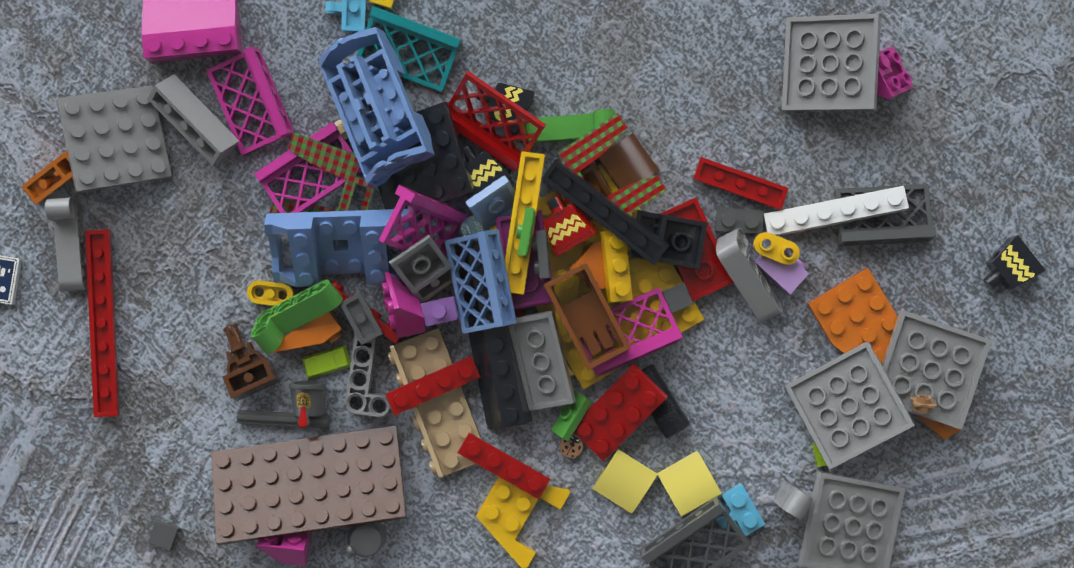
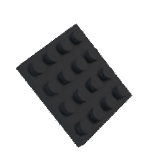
[378,102,476,210]

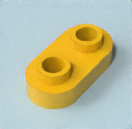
[753,232,800,265]
[247,280,295,306]

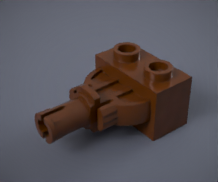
[222,324,280,401]

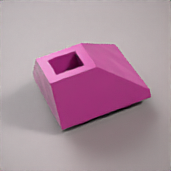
[877,46,914,99]
[382,272,425,338]
[257,532,312,567]

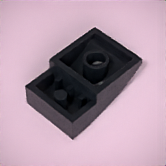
[627,210,708,269]

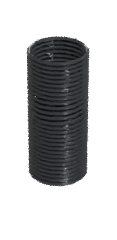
[642,364,691,439]

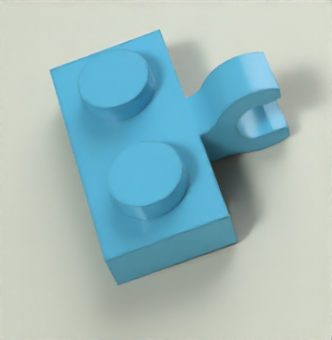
[325,0,366,33]
[716,483,765,536]

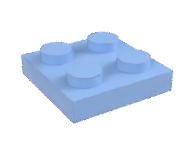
[466,175,515,231]

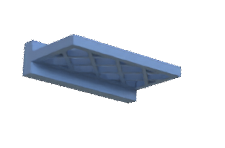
[445,229,517,334]

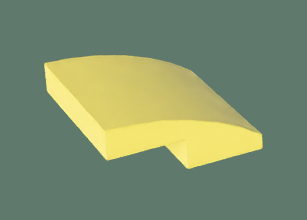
[592,449,658,514]
[657,451,722,517]

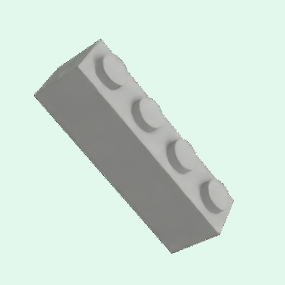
[148,74,239,166]

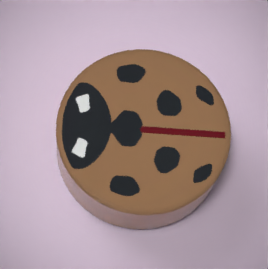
[560,434,583,458]

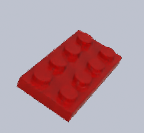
[660,197,734,301]
[574,363,668,461]

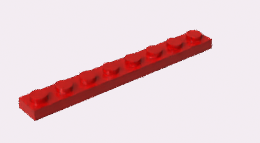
[85,229,120,417]

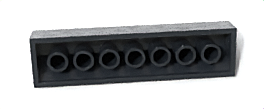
[454,240,533,429]

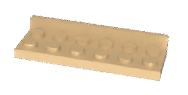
[388,328,481,479]

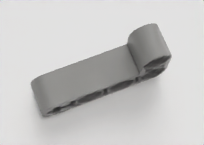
[45,197,87,292]
[716,228,783,322]
[345,333,391,417]
[772,481,813,521]

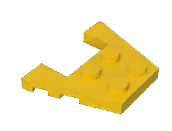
[476,477,571,568]

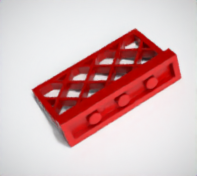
[448,71,546,172]

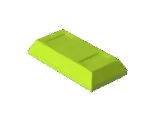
[301,344,351,380]

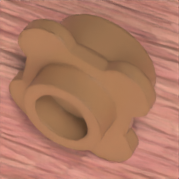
[910,395,937,414]

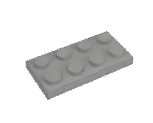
[508,310,576,411]

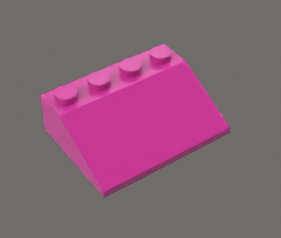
[141,0,243,63]

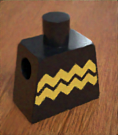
[476,82,535,135]
[462,145,512,197]
[983,235,1046,290]

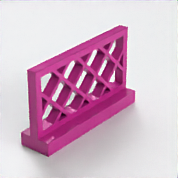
[206,46,294,156]
[254,122,362,213]
[379,185,472,256]
[580,287,683,378]

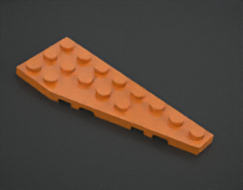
[807,268,965,440]

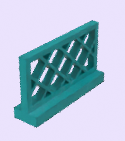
[357,6,463,92]

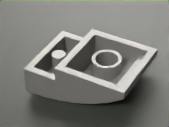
[389,235,453,303]

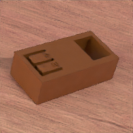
[543,262,630,370]

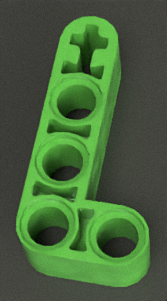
[524,109,615,144]
[250,280,343,354]

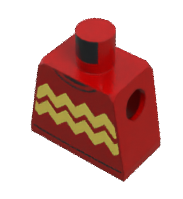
[543,196,599,257]

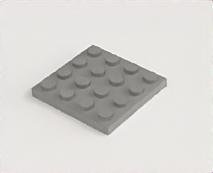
[782,13,881,111]
[56,86,172,193]
[882,310,992,430]
[785,341,916,470]
[798,471,905,568]

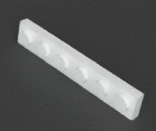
[764,186,909,236]

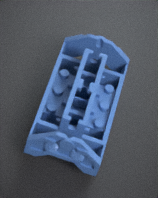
[318,27,435,188]
[264,209,413,287]

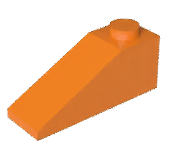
[21,150,73,205]
[272,311,345,353]

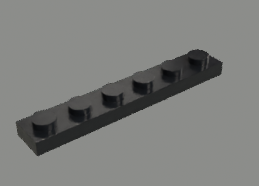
[541,159,670,265]

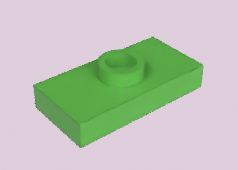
[516,207,536,258]
[551,390,592,441]

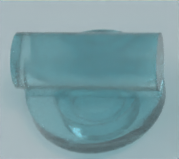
[460,216,483,240]

